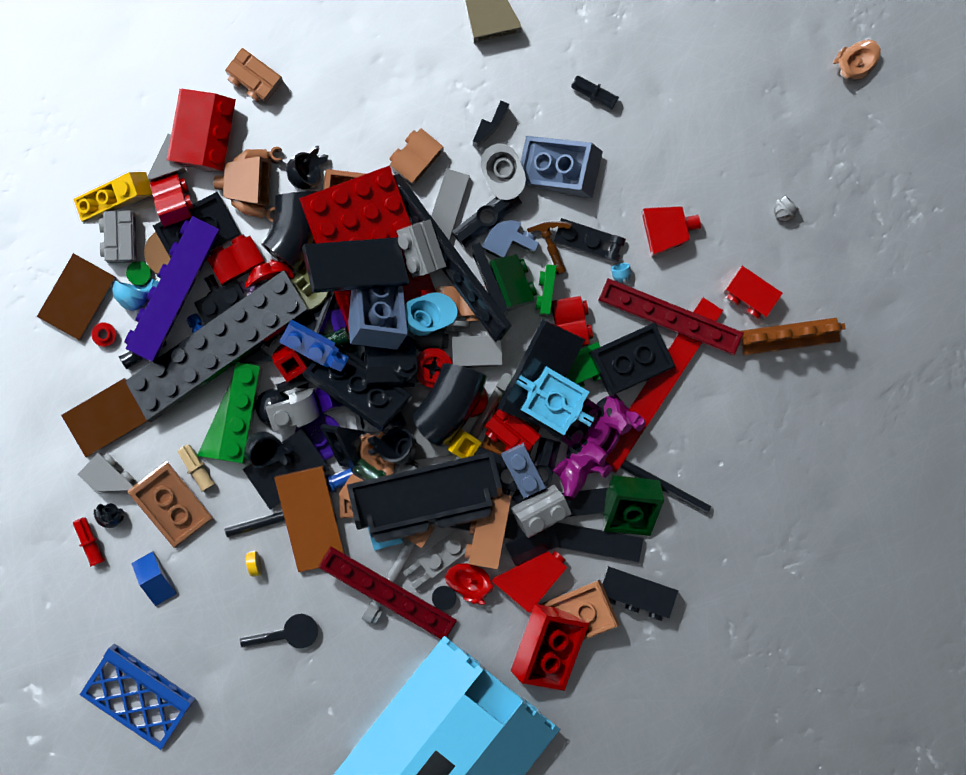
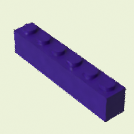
[124,216,220,363]

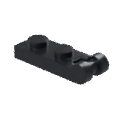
[553,218,626,263]

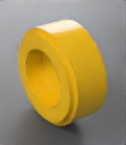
[246,551,262,577]

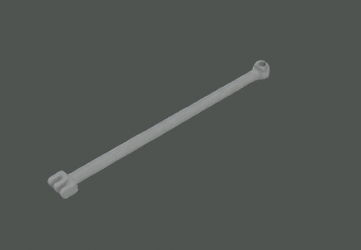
[362,373,511,624]

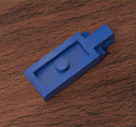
[279,320,349,372]

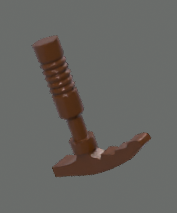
[527,221,573,274]

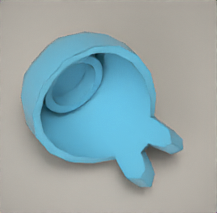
[112,278,159,311]

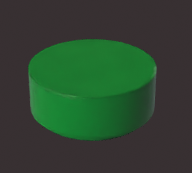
[126,261,152,286]

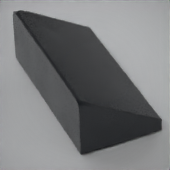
[505,526,560,566]

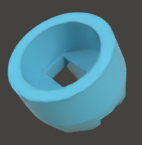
[611,263,631,283]

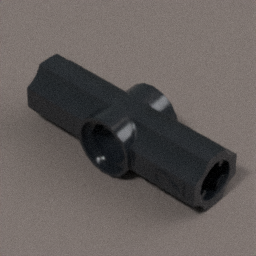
[452,196,522,248]

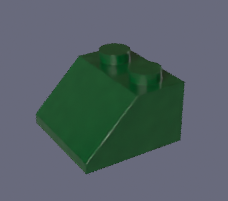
[490,254,537,312]
[603,475,664,536]

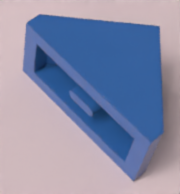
[131,551,177,606]

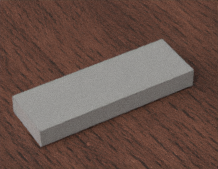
[431,168,470,241]

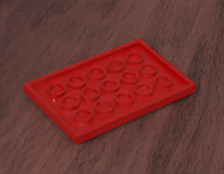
[299,165,436,331]

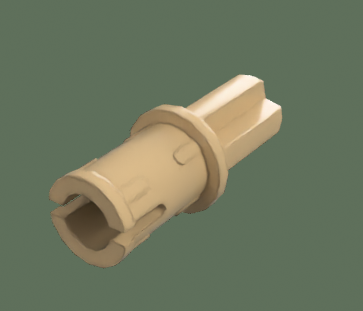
[178,444,215,492]

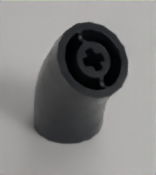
[261,191,318,273]
[413,363,488,447]

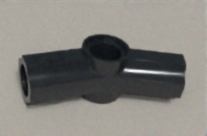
[511,437,561,504]

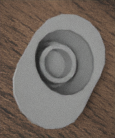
[481,143,526,200]

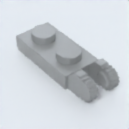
[402,530,467,589]

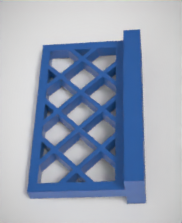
[79,643,196,750]

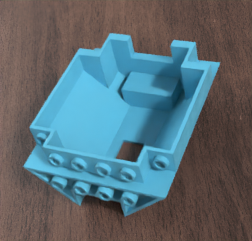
[334,636,561,775]

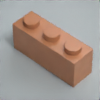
[465,494,511,569]

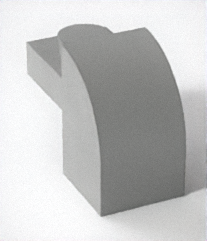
[266,387,320,432]

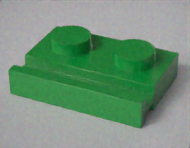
[535,264,557,318]

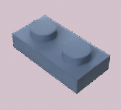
[501,443,546,498]

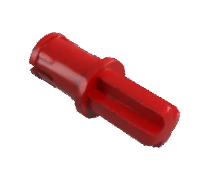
[73,517,105,567]

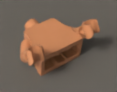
[213,146,283,222]

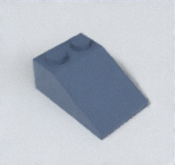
[520,136,603,198]
[348,286,407,350]

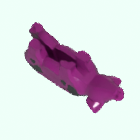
[553,394,646,500]

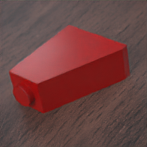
[491,551,567,613]

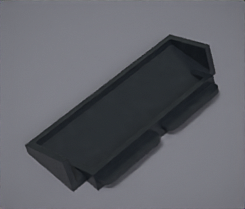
[347,451,503,542]

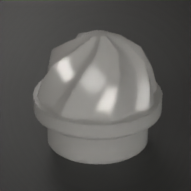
[774,196,799,221]

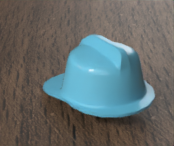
[405,293,458,336]

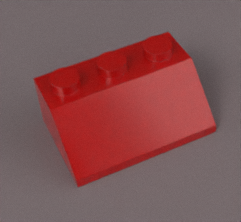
[166,88,236,172]
[511,604,589,691]

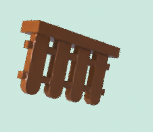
[741,318,846,355]

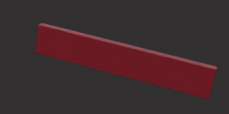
[598,278,744,356]
[318,546,457,639]

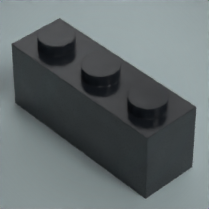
[602,566,679,621]

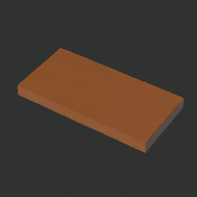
[274,466,345,572]

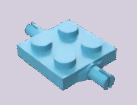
[516,367,594,435]

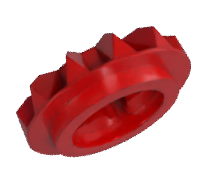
[417,348,452,387]

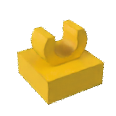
[447,429,482,459]

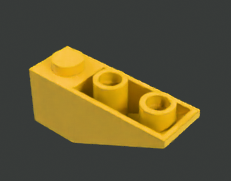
[73,172,153,222]

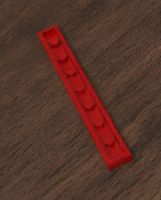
[605,297,724,473]

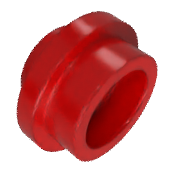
[91,322,117,347]

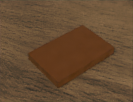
[37,253,117,341]
[61,378,148,458]

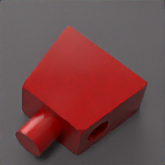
[641,206,701,257]

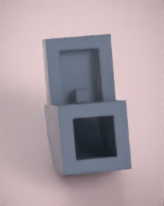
[482,220,539,258]

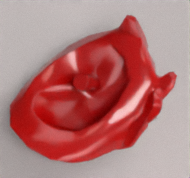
[245,259,294,288]
[445,563,494,605]

